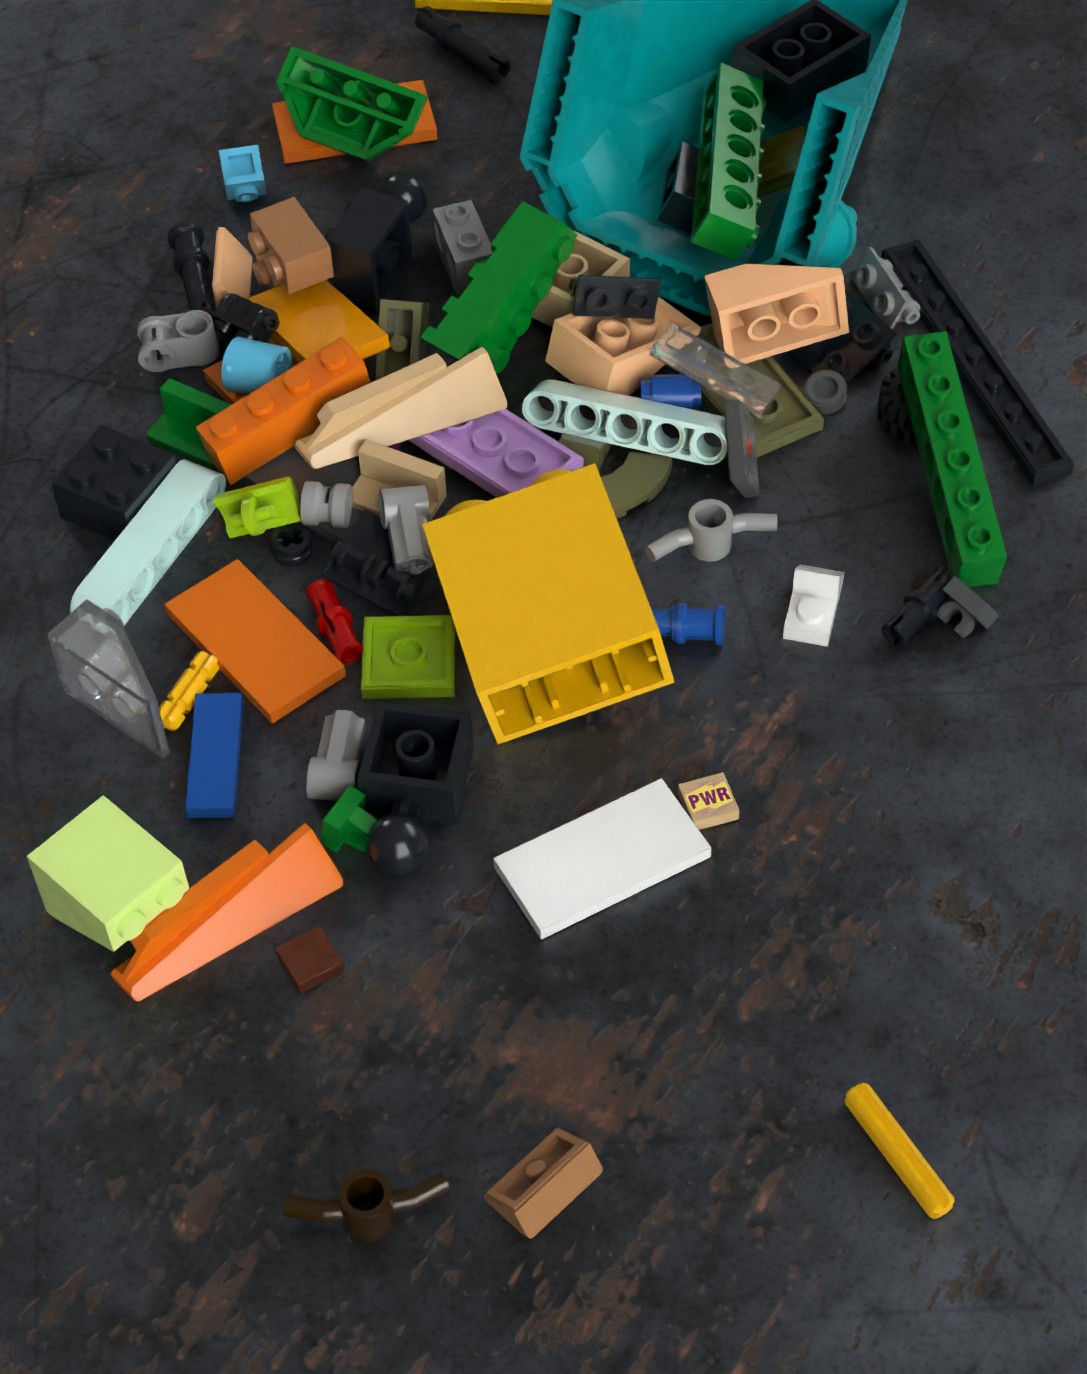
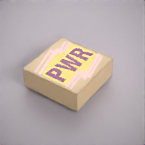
[678,772,739,830]

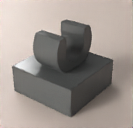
[937,576,999,638]

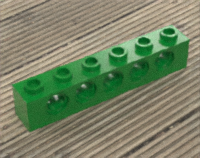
[691,63,766,260]
[897,331,1007,588]

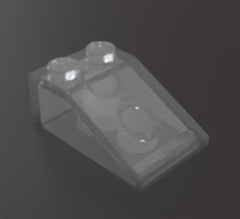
[47,599,170,759]

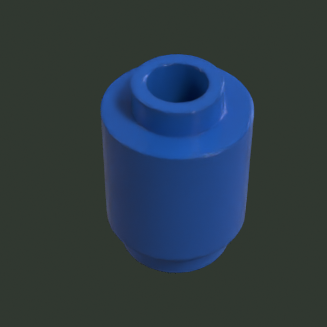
[640,374,701,410]

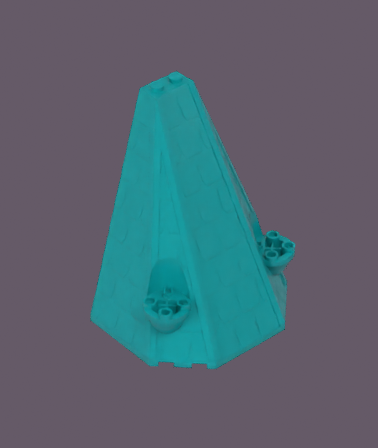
[519,0,908,317]

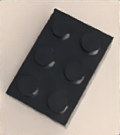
[731,0,871,123]

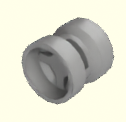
[300,481,353,528]

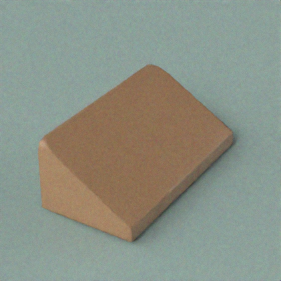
[484,1128,603,1239]

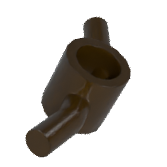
[283,1169,450,1242]

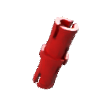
[306,579,363,665]

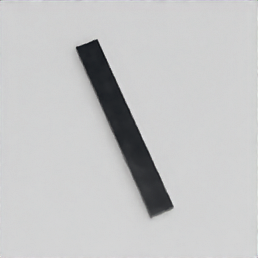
[881,239,1074,486]

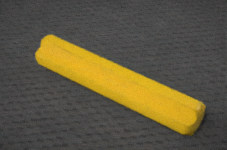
[845,1082,955,1219]

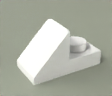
[783,564,845,647]

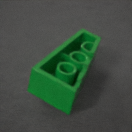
[420,201,578,375]

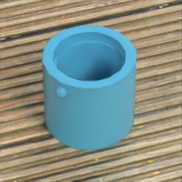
[221,337,293,395]

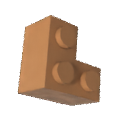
[248,197,334,294]

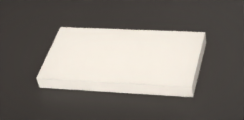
[493,778,711,940]

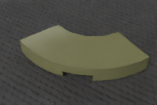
[601,452,672,519]

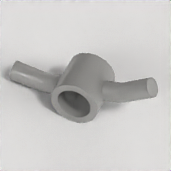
[644,499,777,562]

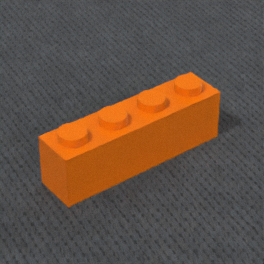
[195,337,371,485]

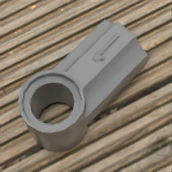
[378,485,434,575]
[306,710,366,801]

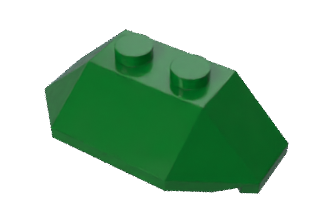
[276,46,428,162]

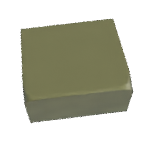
[559,433,612,470]

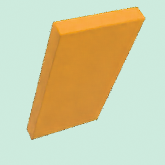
[247,280,390,363]

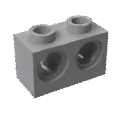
[432,200,493,299]

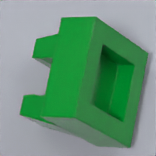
[320,786,377,853]

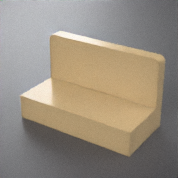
[352,439,447,522]

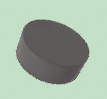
[804,370,847,414]

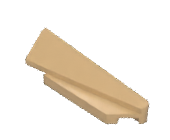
[295,347,507,469]

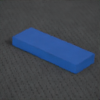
[185,693,244,819]

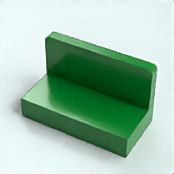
[147,378,232,470]

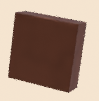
[275,926,344,994]

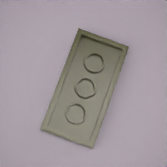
[670,322,824,457]

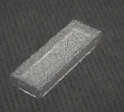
[649,323,782,418]

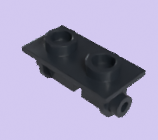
[569,275,661,319]
[202,293,280,344]

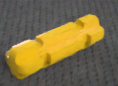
[155,651,219,731]

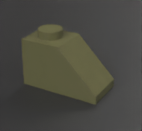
[375,299,430,381]

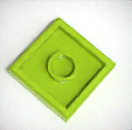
[361,615,456,699]

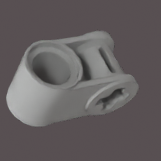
[137,310,220,372]

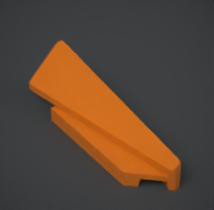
[111,823,343,1002]

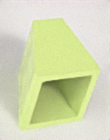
[27,795,189,952]

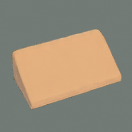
[212,227,252,309]

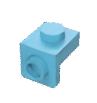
[219,145,266,202]

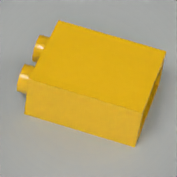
[422,463,674,745]

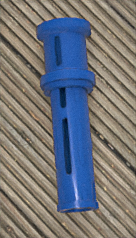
[651,603,726,646]

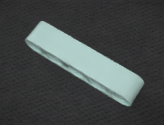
[522,380,728,465]
[70,459,226,634]

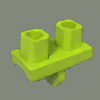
[213,476,301,538]

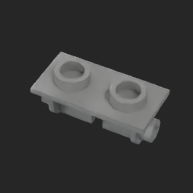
[852,247,921,329]

